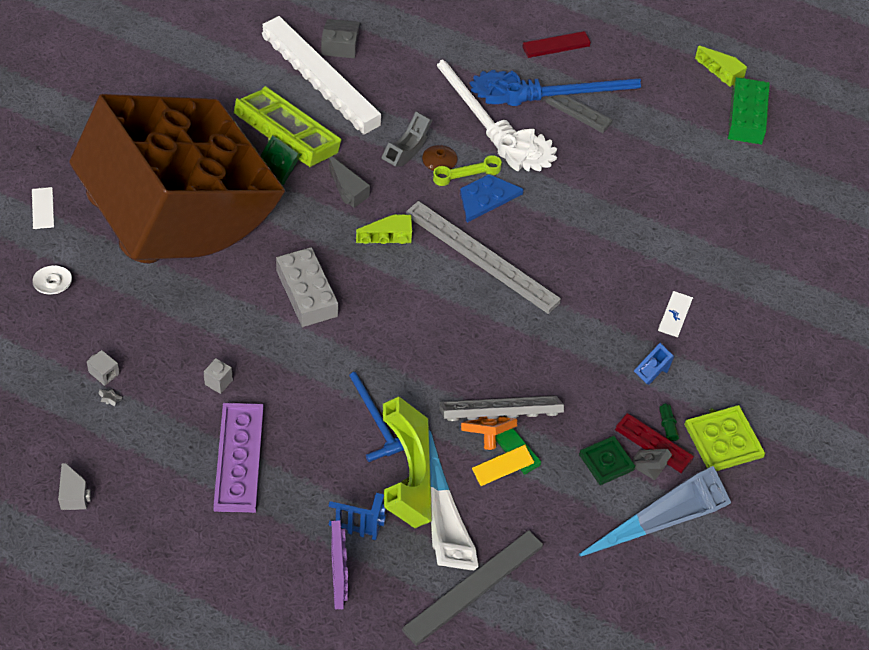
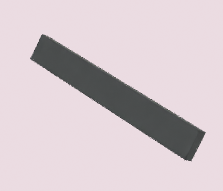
[402,531,543,646]

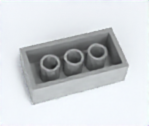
[276,247,338,327]

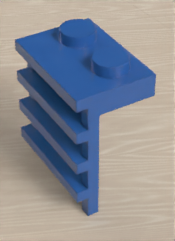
[329,493,387,540]

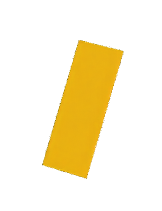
[472,445,534,486]

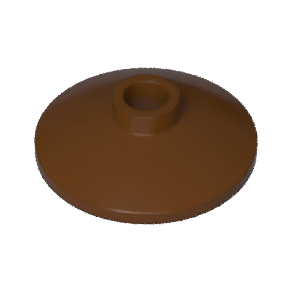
[422,145,457,171]

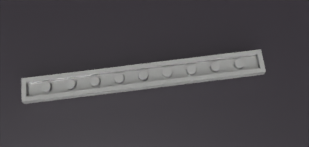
[406,201,561,314]

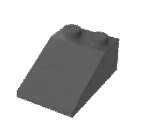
[321,19,360,58]

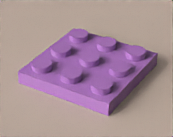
[331,520,348,609]

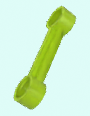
[433,156,502,186]

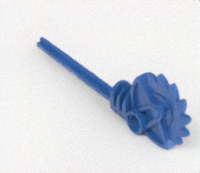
[470,70,641,106]

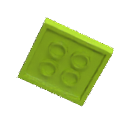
[684,405,765,471]

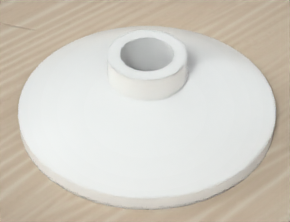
[33,266,72,294]

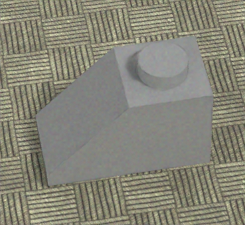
[58,463,91,510]

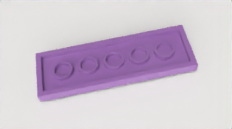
[213,403,263,513]

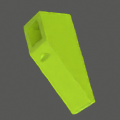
[695,46,747,87]
[356,215,412,244]

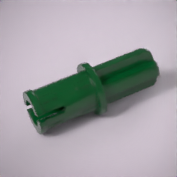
[659,403,679,442]

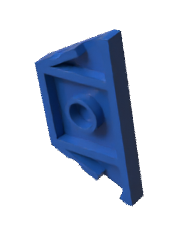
[460,174,523,223]

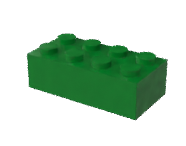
[728,77,770,145]

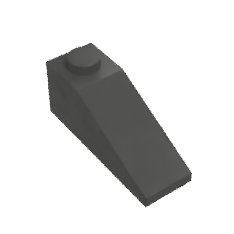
[329,156,370,208]

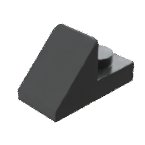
[631,449,672,480]

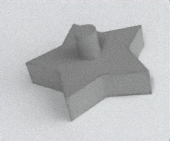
[98,389,122,406]

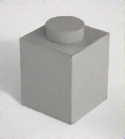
[87,350,119,386]
[204,358,233,394]

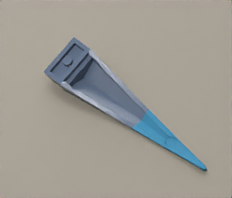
[579,466,731,556]

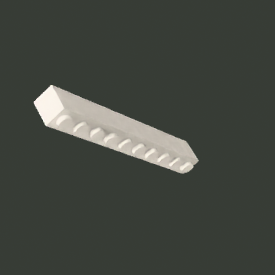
[262,16,381,134]

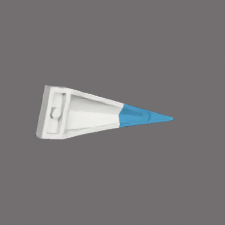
[429,430,478,571]

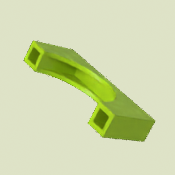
[383,397,432,528]

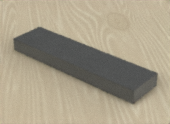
[546,95,613,133]

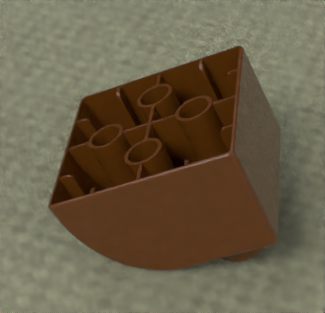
[69,94,285,264]

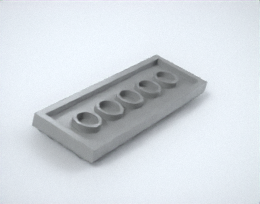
[439,396,564,421]

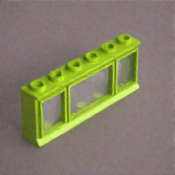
[234,86,341,167]

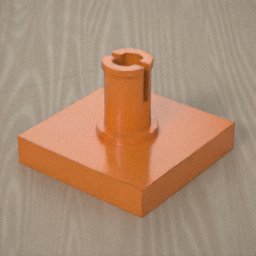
[461,416,517,450]

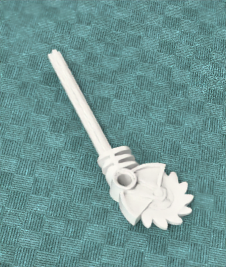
[437,60,557,172]

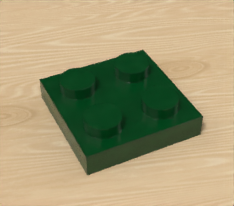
[261,135,302,185]
[579,436,635,486]

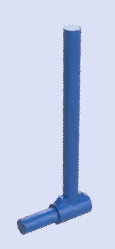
[349,372,404,462]

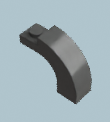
[381,111,433,167]

